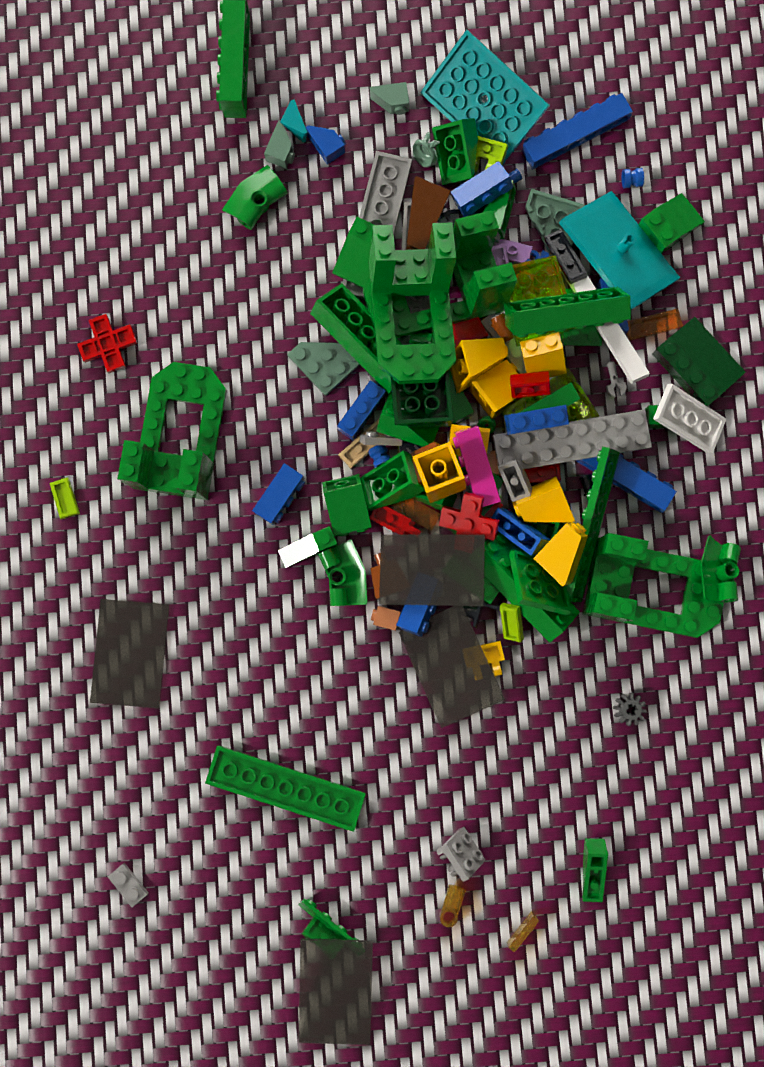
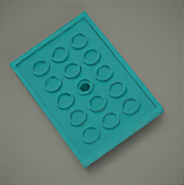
[420,29,550,165]
[559,191,680,310]

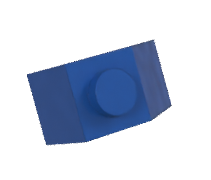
[305,125,346,165]

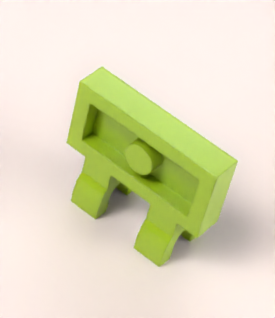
[475,136,509,172]

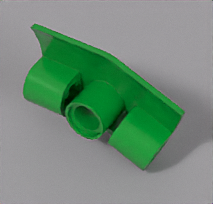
[222,165,288,230]
[700,535,741,603]
[318,539,367,606]

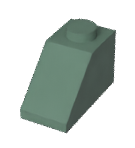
[370,82,409,115]
[264,120,295,169]

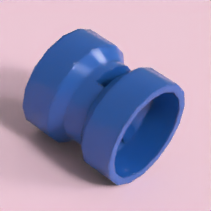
[621,168,644,188]
[368,445,391,468]

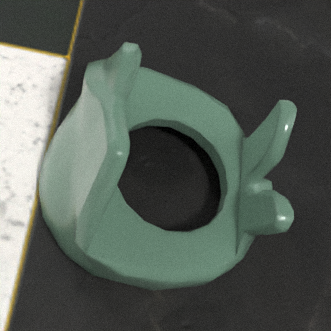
[413,132,440,167]

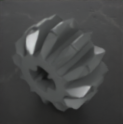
[613,693,647,726]

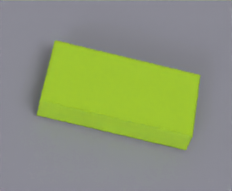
[50,477,80,519]
[500,603,524,642]

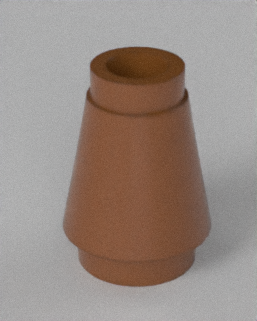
[491,313,514,342]

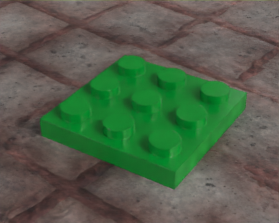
[509,550,572,615]

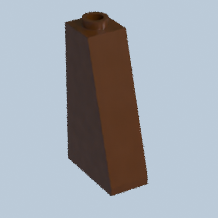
[406,176,451,250]

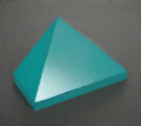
[280,100,307,143]

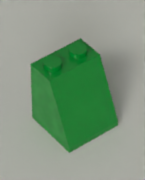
[322,474,371,537]

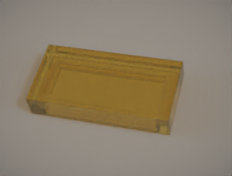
[506,912,539,952]

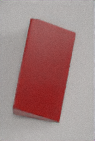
[510,371,551,398]

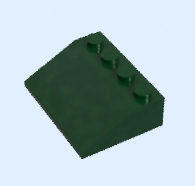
[652,317,746,406]
[390,371,453,428]

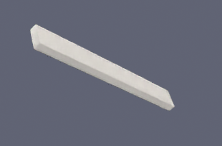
[556,261,650,384]

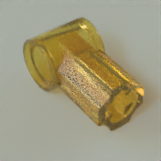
[439,884,466,927]

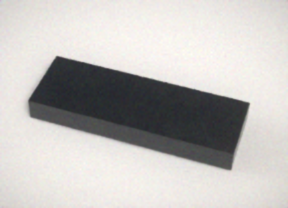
[544,229,588,284]

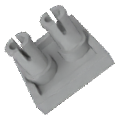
[437,827,485,882]

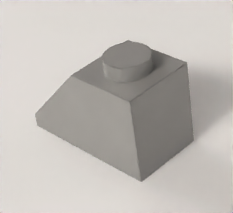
[498,460,532,502]

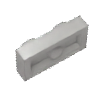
[360,431,402,446]
[108,862,148,907]

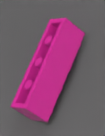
[452,425,501,507]

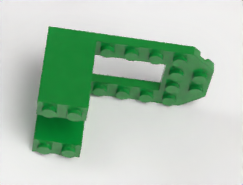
[363,210,517,338]
[369,223,456,384]
[117,362,227,500]
[582,533,724,638]

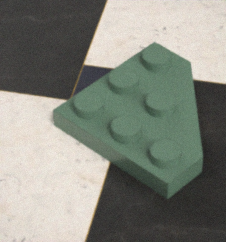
[525,189,585,254]
[287,342,360,396]

